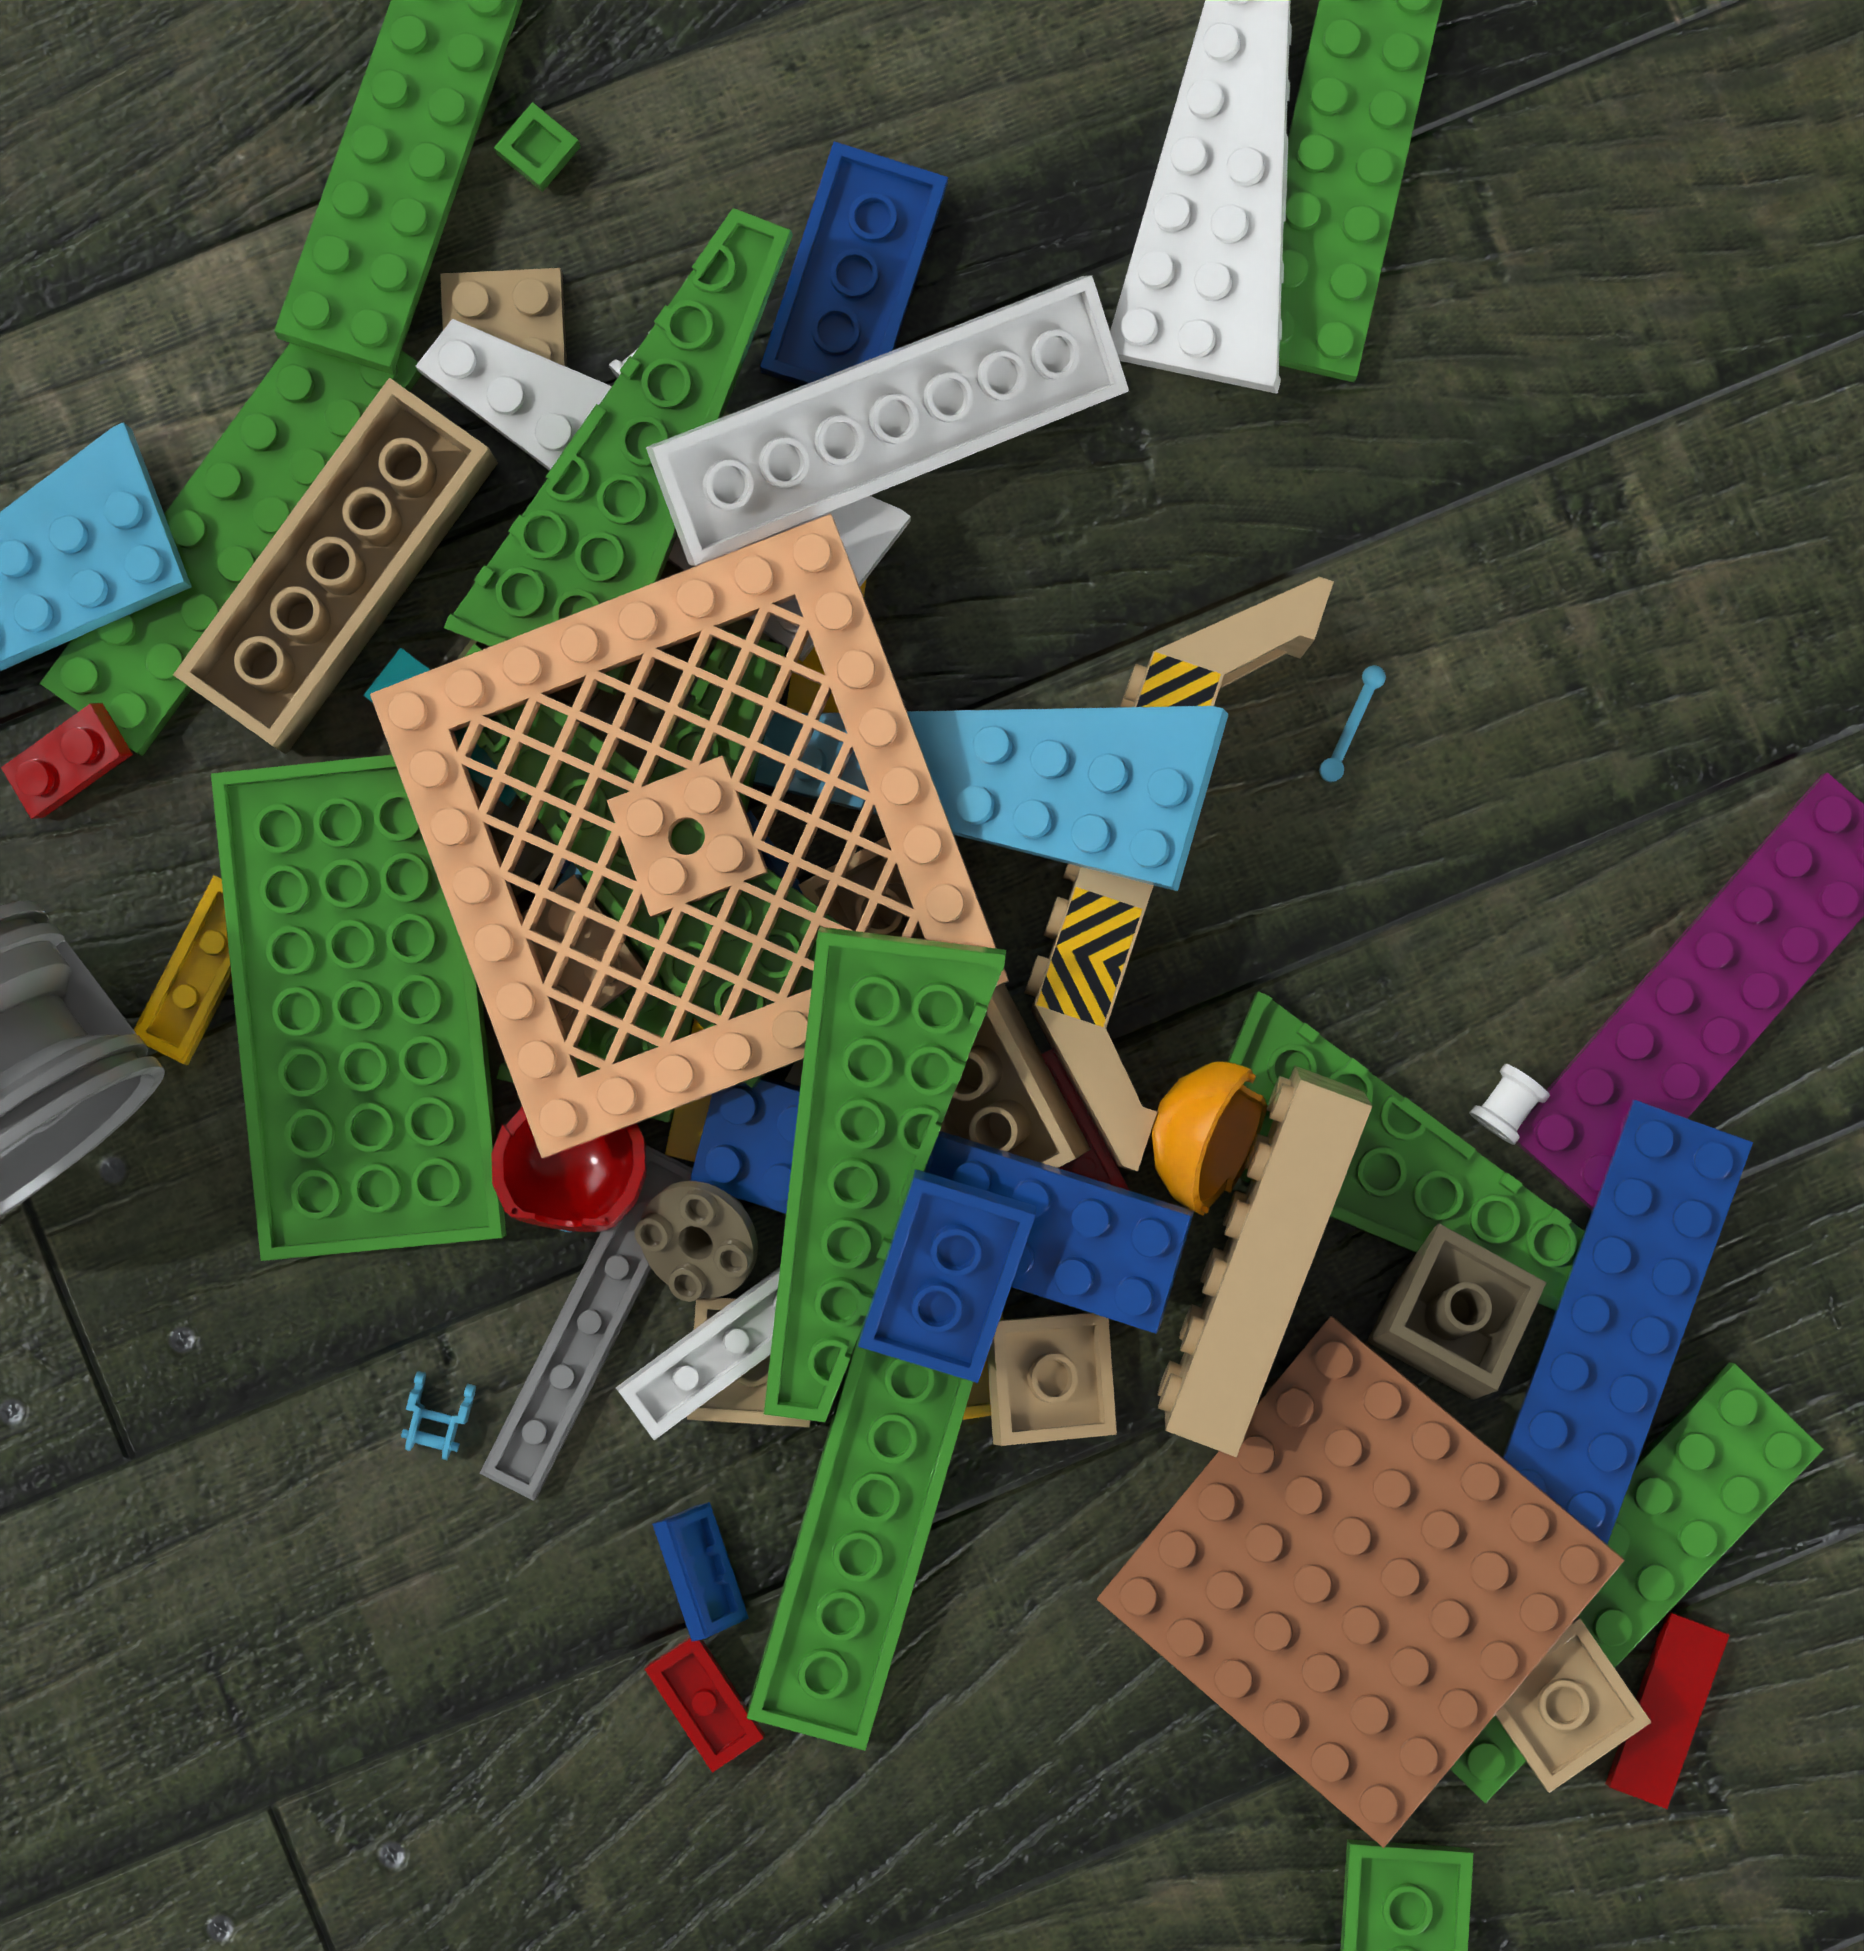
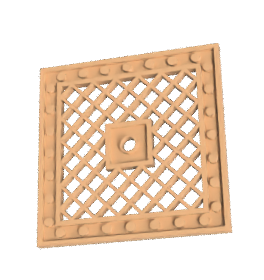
[370,514,1009,1158]

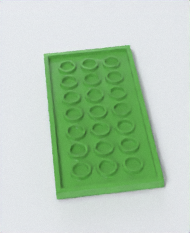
[211,755,507,1261]

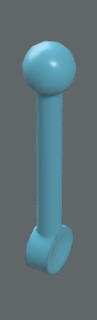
[1319,665,1386,782]

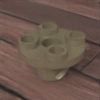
[634,1181,758,1302]

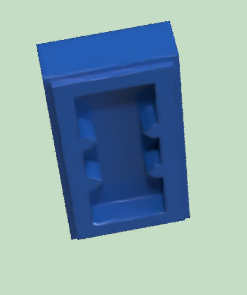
[652,1502,749,1641]

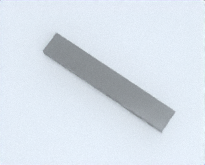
[480,1145,693,1501]

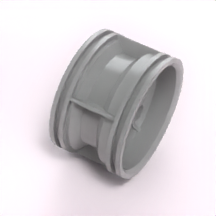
[0,900,165,1217]

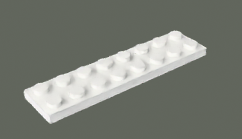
[646,275,1129,566]

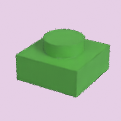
[494,102,581,192]

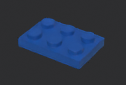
[858,1169,1036,1383]

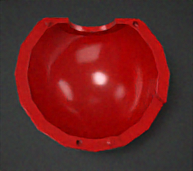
[491,1107,647,1232]

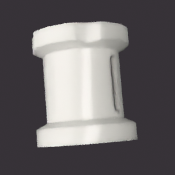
[1469,1064,1550,1145]

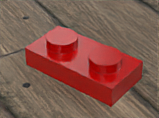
[1,703,133,819]
[644,1636,765,1773]

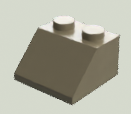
[1367,1224,1547,1400]

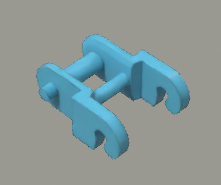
[401,1371,476,1460]

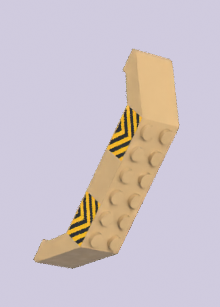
[1024,577,1334,1171]

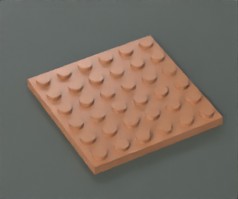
[1097,1316,1625,1848]

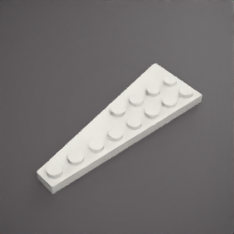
[1110,0,1292,394]
[415,319,911,662]

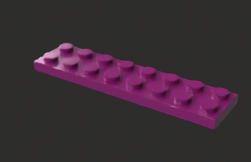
[1515,772,1864,1210]

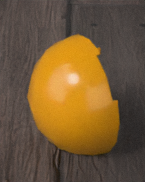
[1152,1061,1267,1216]

